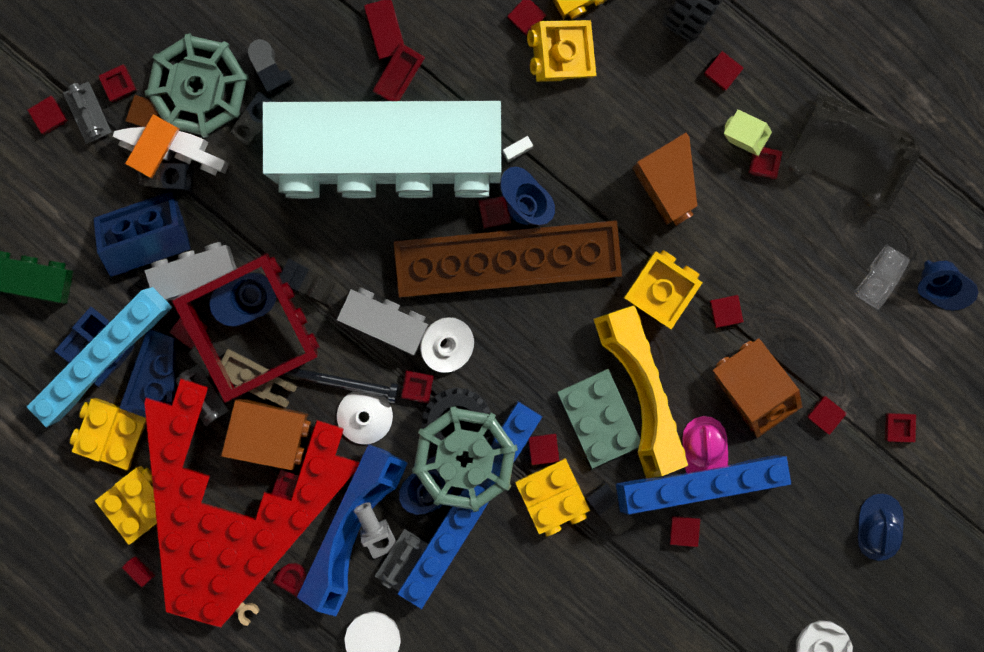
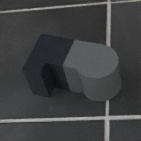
[248,39,295,96]

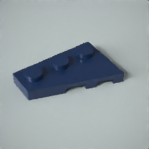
[120,329,177,418]

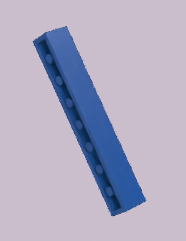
[398,401,542,609]

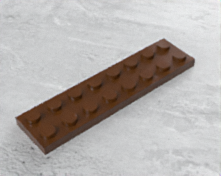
[394,221,622,298]

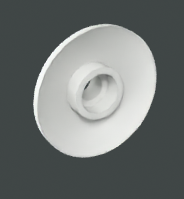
[420,318,474,372]
[337,391,393,444]

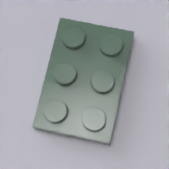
[557,369,641,469]

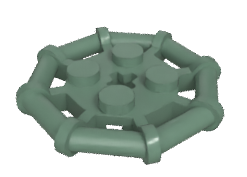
[144,33,249,138]
[412,406,518,512]

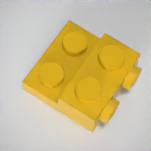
[527,20,596,82]
[624,250,703,329]
[70,398,147,470]
[515,458,590,536]
[95,466,157,545]

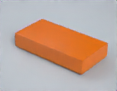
[125,114,180,178]

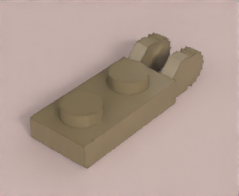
[221,349,297,408]

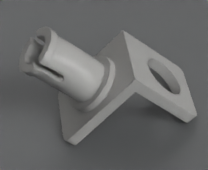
[354,502,396,558]

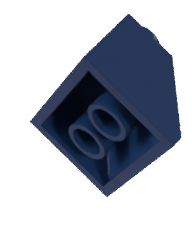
[94,191,190,277]

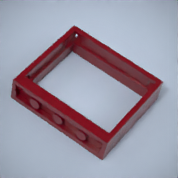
[172,253,320,402]

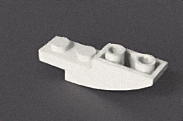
[113,127,229,176]

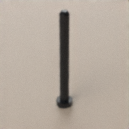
[280,368,399,403]

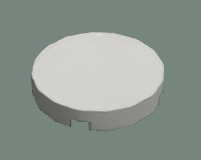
[345,611,401,652]
[796,621,853,652]

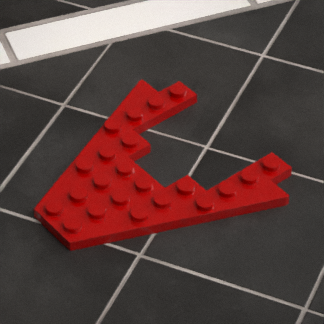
[145,378,360,627]

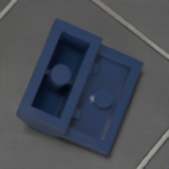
[55,307,135,388]

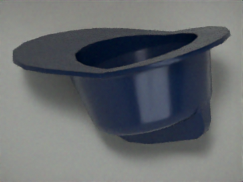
[500,167,555,226]
[917,260,979,310]
[209,272,277,326]
[399,456,455,515]
[858,493,904,561]

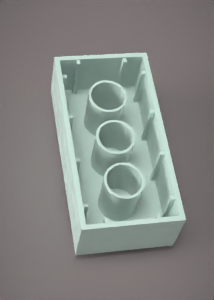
[263,101,501,199]

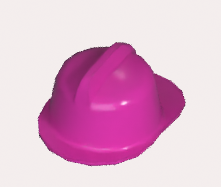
[682,416,728,473]

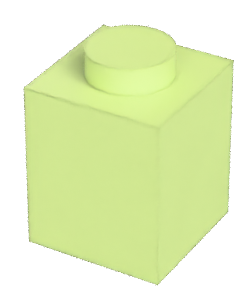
[724,110,772,156]

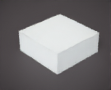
[503,136,533,162]

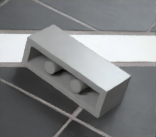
[144,242,236,301]
[337,287,429,355]

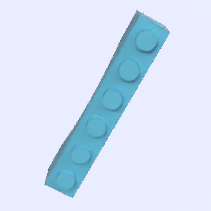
[27,287,172,427]

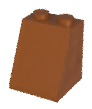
[632,132,697,225]
[713,339,802,438]
[222,398,311,470]

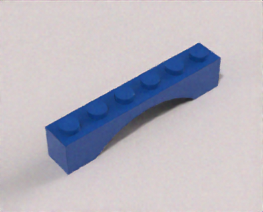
[297,444,408,616]
[616,455,791,514]

